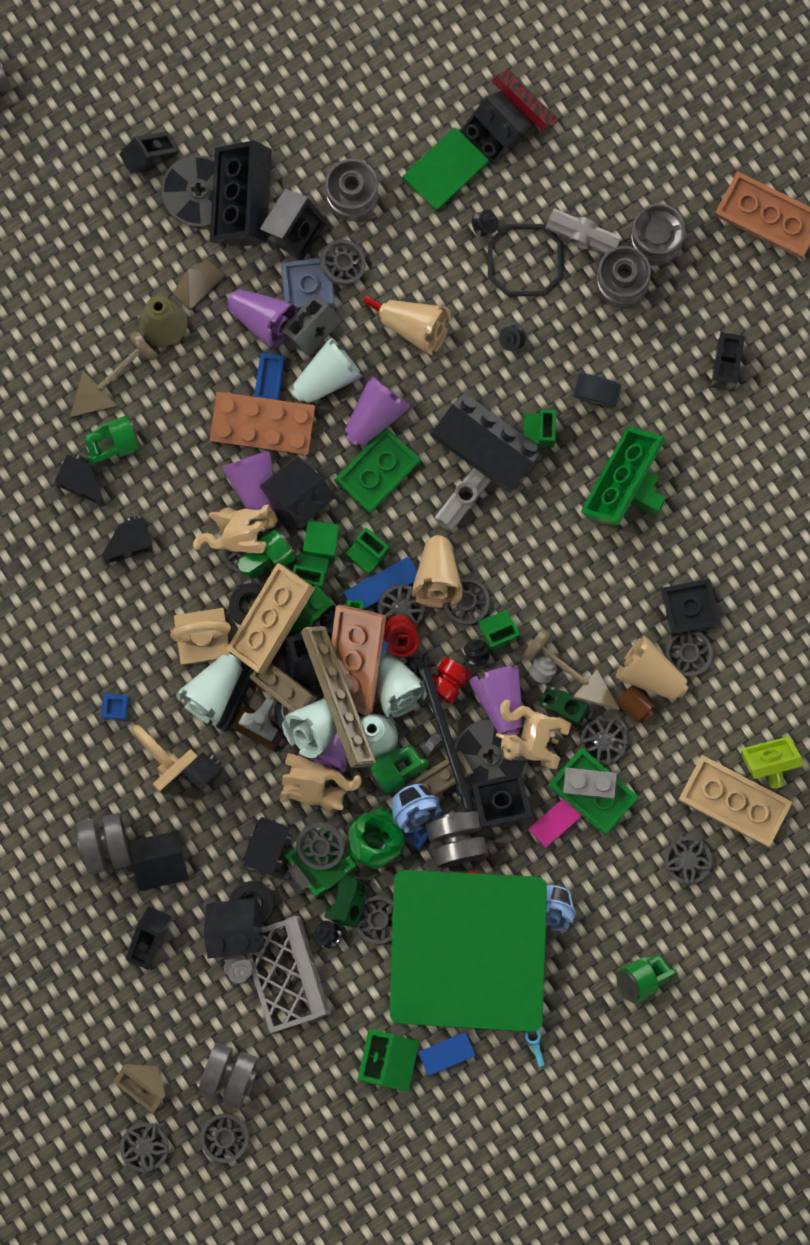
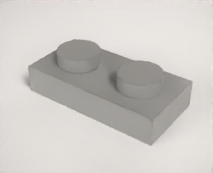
[563,768,617,799]

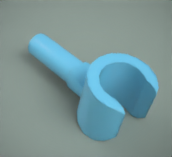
[525,1030,545,1067]

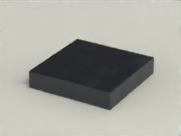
[661,579,721,637]

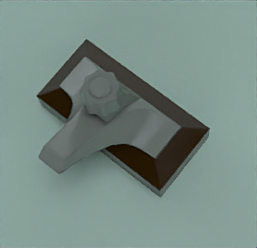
[230,697,285,752]

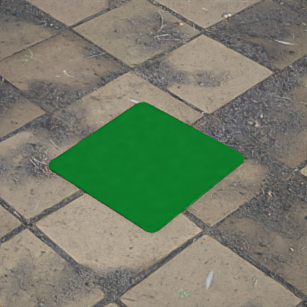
[390,870,547,1032]

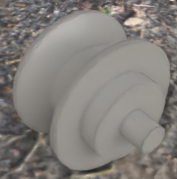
[529,656,557,683]
[224,955,252,983]

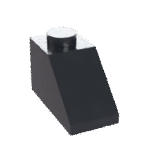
[119,131,180,174]
[55,454,104,506]
[102,516,153,564]
[182,752,222,793]
[125,906,172,970]

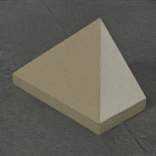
[173,259,225,311]
[113,1064,165,1114]

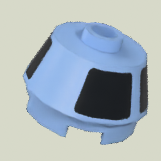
[391,784,442,833]
[546,885,576,931]

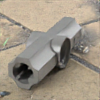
[546,208,622,254]
[434,468,492,532]

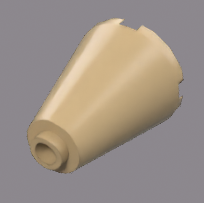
[379,300,451,355]
[412,535,463,608]
[616,636,688,700]

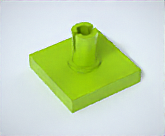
[740,736,803,788]

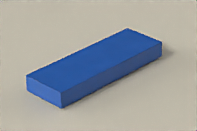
[343,556,417,610]

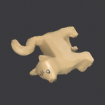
[193,505,278,553]
[496,699,571,769]
[280,753,362,813]

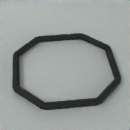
[488,224,563,296]

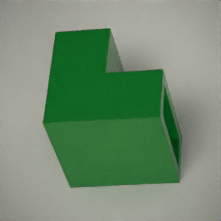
[523,410,556,448]
[631,471,666,517]
[303,520,339,562]
[345,527,390,576]
[293,553,329,591]
[478,609,520,653]

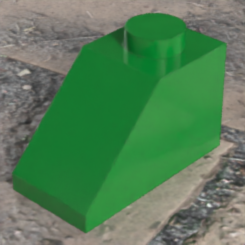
[286,584,333,637]

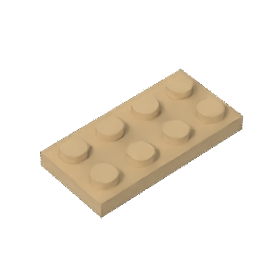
[227,563,315,675]
[678,755,792,848]

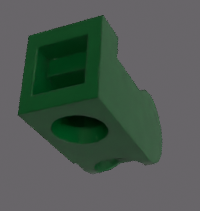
[538,686,589,728]
[324,876,368,928]

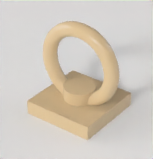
[170,608,231,666]
[131,725,197,792]

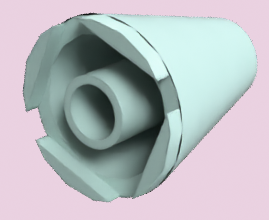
[292,338,362,404]
[376,648,427,718]
[176,654,242,726]
[282,698,337,758]
[359,713,398,760]

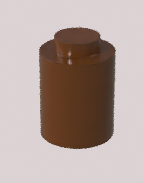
[616,685,655,723]

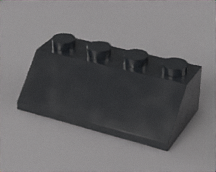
[210,140,272,246]
[430,393,545,494]

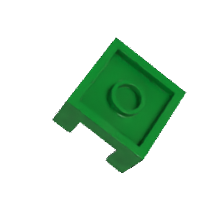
[284,828,357,899]

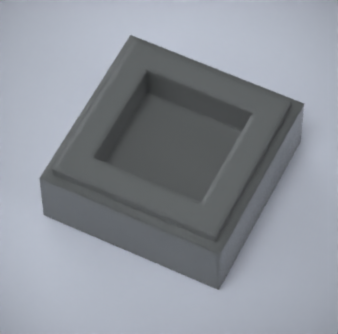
[283,864,311,896]

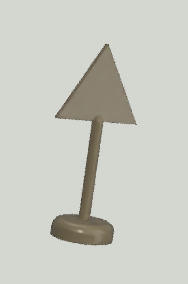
[70,331,158,417]
[522,629,620,710]

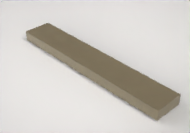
[301,626,376,768]

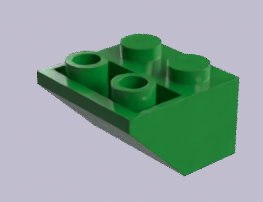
[357,1029,419,1092]

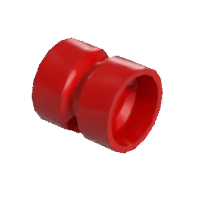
[384,615,419,657]
[432,657,472,705]

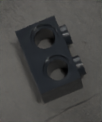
[710,332,745,391]

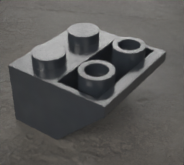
[460,91,534,165]
[281,628,333,688]

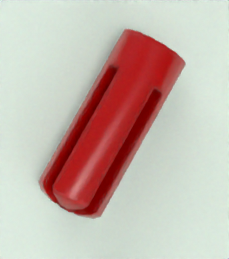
[363,295,382,312]

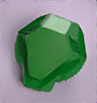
[348,806,405,870]

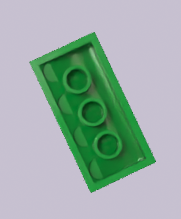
[581,426,666,526]

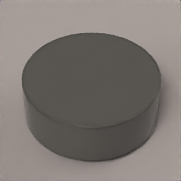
[422,732,443,757]

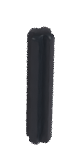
[215,663,254,732]

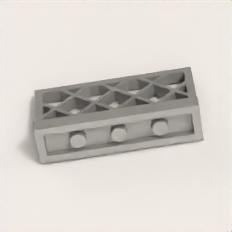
[246,916,331,1033]

